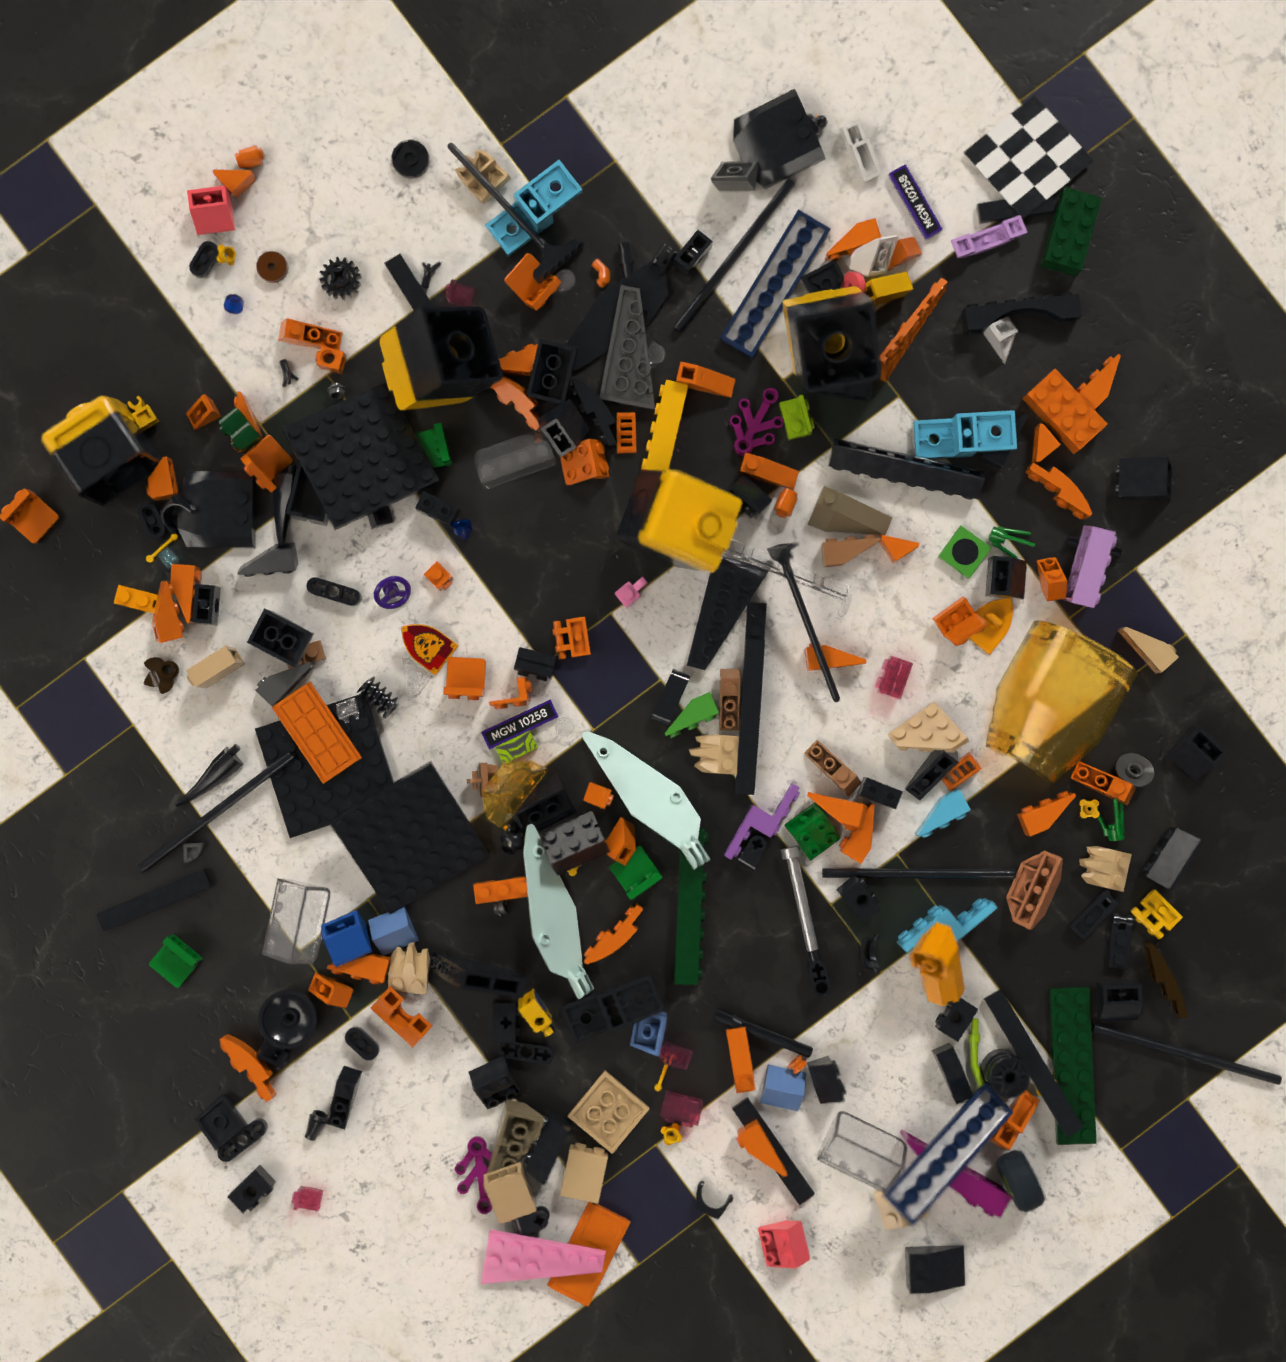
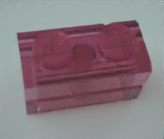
[875,656,913,700]
[660,1090,703,1127]

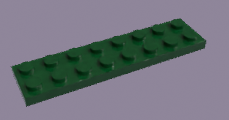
[1049,987,1097,1145]

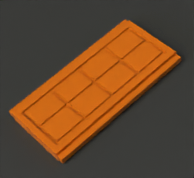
[272,682,362,784]
[547,1202,631,1307]

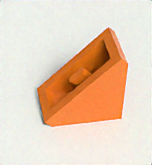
[213,169,256,199]
[888,237,922,271]
[186,394,221,430]
[1032,423,1061,464]
[879,535,919,563]

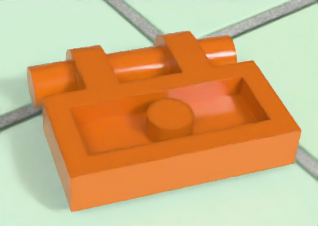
[552,617,591,660]

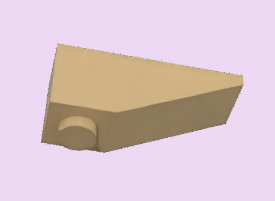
[1117,627,1179,673]

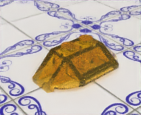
[481,761,548,828]

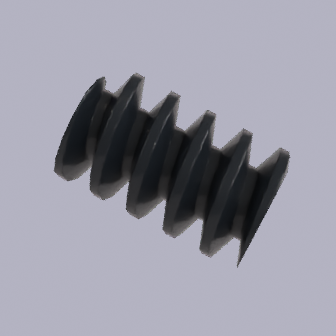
[357,676,399,718]

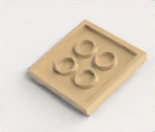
[568,1070,650,1154]

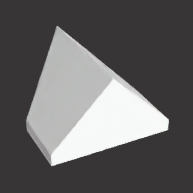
[983,316,1018,363]

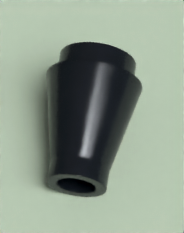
[305,1110,328,1141]

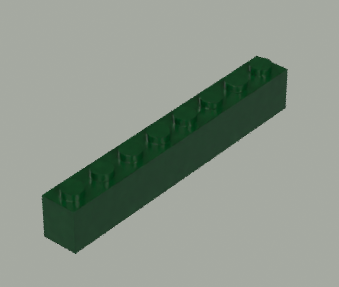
[674,828,708,985]

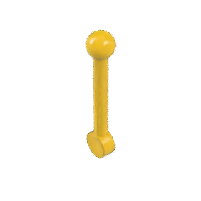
[146,534,178,563]
[654,1052,674,1092]

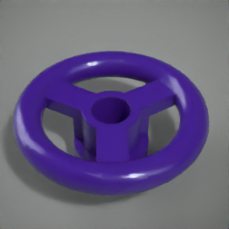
[374,576,411,609]

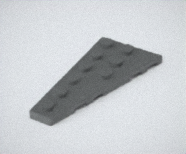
[600,285,655,410]

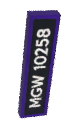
[888,164,943,240]
[481,700,559,749]

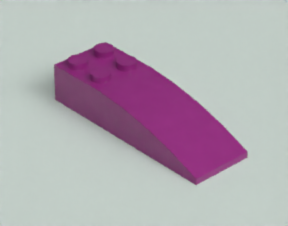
[900,1129,1012,1218]

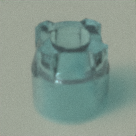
[157,547,179,569]

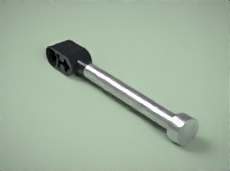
[781,846,831,997]

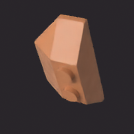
[1006,851,1063,930]

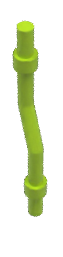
[969,1018,985,1087]

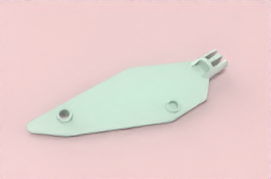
[582,731,710,869]
[523,824,594,999]

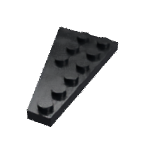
[687,556,770,670]

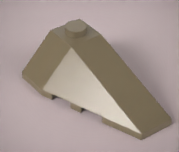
[807,486,892,535]
[487,1099,544,1173]

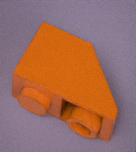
[1037,557,1067,601]
[583,782,614,809]
[606,817,636,866]

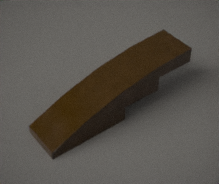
[1143,942,1188,1019]

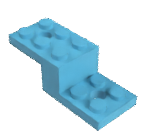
[485,160,583,257]
[913,410,1017,459]
[896,898,997,952]

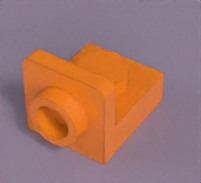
[424,561,453,591]

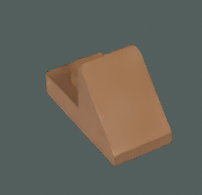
[287,640,326,669]

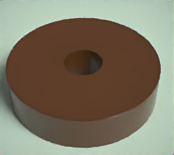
[256,251,288,283]

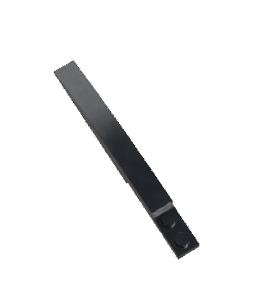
[735,602,767,795]

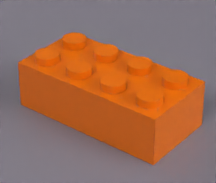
[1022,368,1107,454]

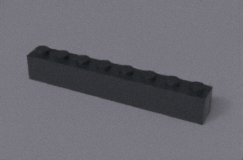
[829,438,985,500]

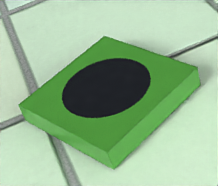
[938,525,992,579]

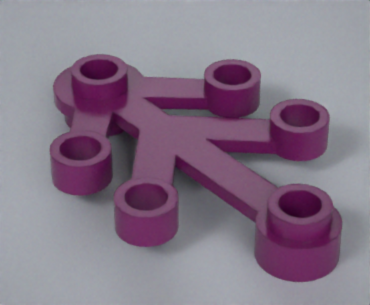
[730,388,784,456]
[455,1136,492,1214]

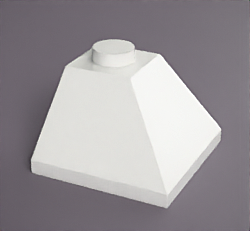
[849,235,899,277]

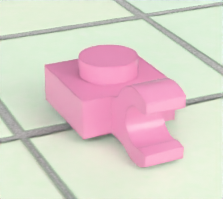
[614,577,648,608]

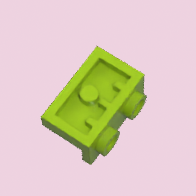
[779,395,814,440]

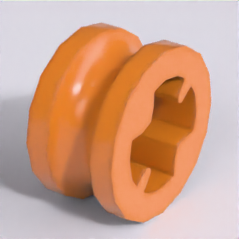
[788,1055,807,1074]

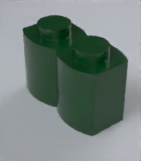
[218,407,262,453]

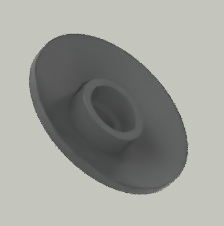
[1116,753,1155,787]

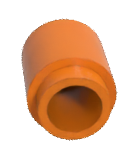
[235,145,265,169]
[773,488,798,518]

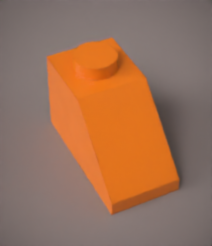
[146,456,178,501]
[308,972,353,1008]

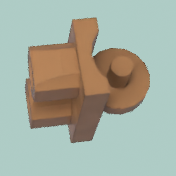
[467,763,499,798]

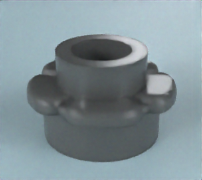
[327,383,346,399]
[493,900,509,917]

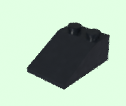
[247,608,314,668]
[905,1245,965,1294]

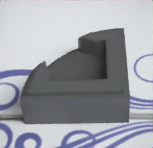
[183,843,204,863]

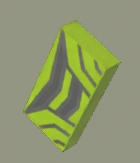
[495,731,538,765]

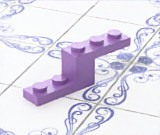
[724,783,800,859]

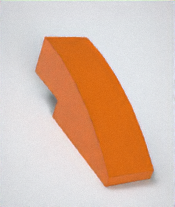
[990,1090,1040,1151]

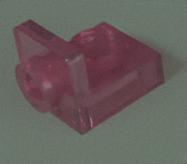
[445,279,475,307]
[659,1041,693,1070]
[292,1186,324,1211]

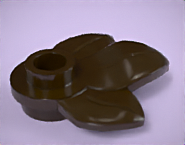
[144,657,179,694]

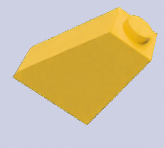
[865,271,913,307]

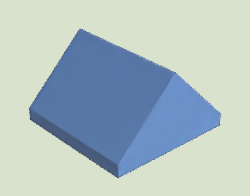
[368,906,419,956]
[630,1012,667,1056]
[760,1064,806,1111]

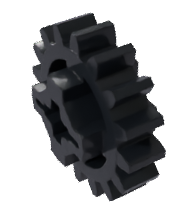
[319,257,362,300]

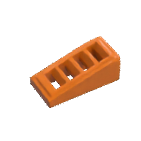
[616,412,636,453]
[941,751,982,791]

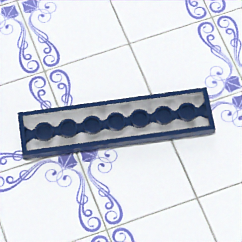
[720,209,831,359]
[883,1083,1013,1226]

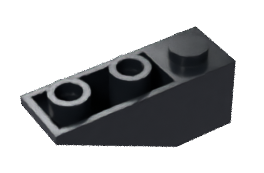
[237,543,298,577]
[327,1066,362,1130]

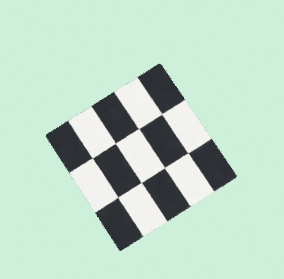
[964,95,1093,218]

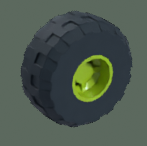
[996,1150,1045,1213]

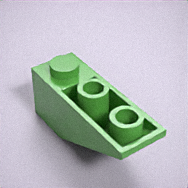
[665,692,719,738]

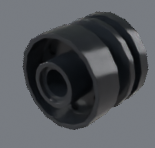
[981,1049,1030,1098]

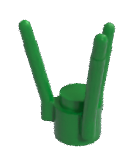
[988,526,1035,559]
[1097,799,1125,841]

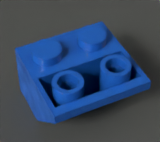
[321,910,372,967]

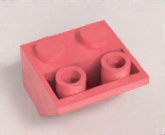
[187,185,235,235]
[758,1220,810,1269]

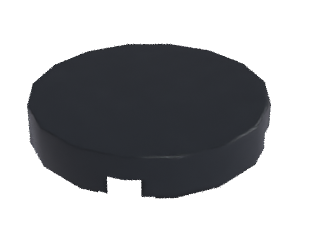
[391,140,430,179]

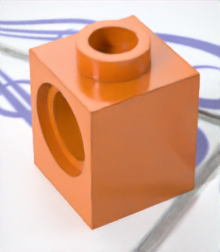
[315,346,347,374]

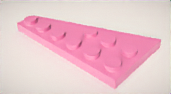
[481,1230,605,1284]

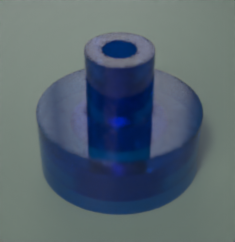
[224,294,244,314]
[452,519,473,539]

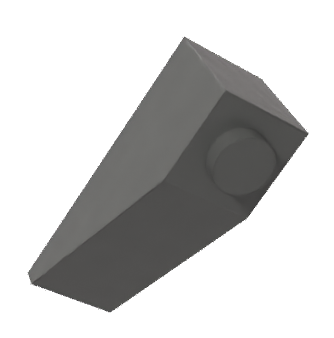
[255,662,316,706]

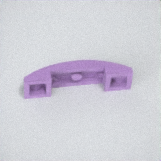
[951,215,1027,258]

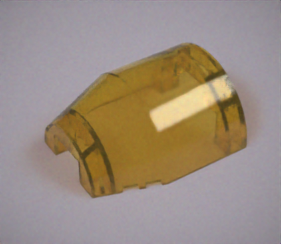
[986,620,1138,784]

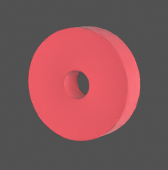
[842,271,866,293]

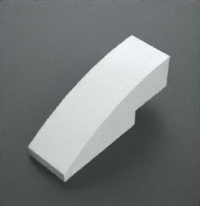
[839,120,882,182]

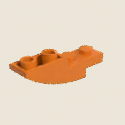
[490,376,540,431]
[1025,463,1092,519]
[584,903,643,964]
[219,1034,277,1102]

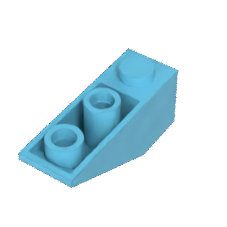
[915,789,971,838]

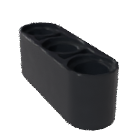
[651,669,691,727]

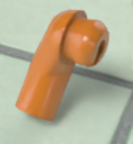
[592,259,610,287]

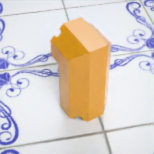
[910,922,965,1006]

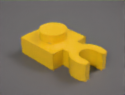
[128,396,159,431]

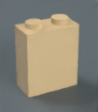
[186,646,245,688]
[560,1143,608,1203]
[484,1162,537,1224]

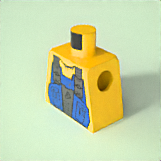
[518,988,555,1037]

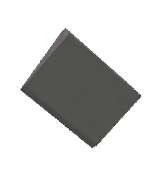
[711,161,758,192]

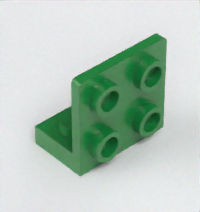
[415,423,453,469]
[784,803,841,861]
[609,845,663,900]
[149,934,203,988]

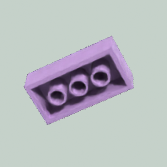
[1063,526,1117,608]

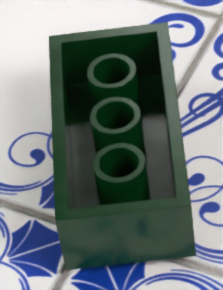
[1040,187,1102,276]

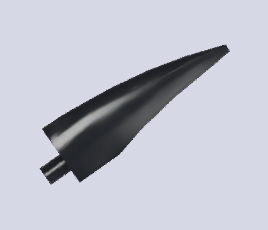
[274,465,296,544]
[175,744,243,807]

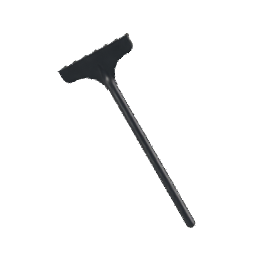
[447,143,584,285]
[767,542,840,702]

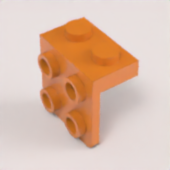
[504,253,562,311]
[240,435,293,492]
[560,439,609,485]
[0,488,59,544]
[932,596,987,646]
[443,657,486,700]
[489,677,533,710]

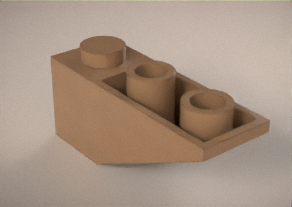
[821,535,881,568]
[720,669,740,730]
[804,740,862,796]

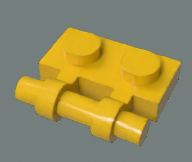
[1131,889,1183,940]

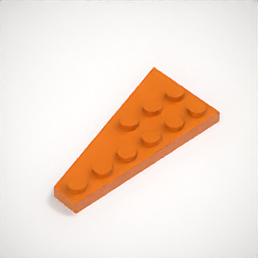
[879,278,948,382]

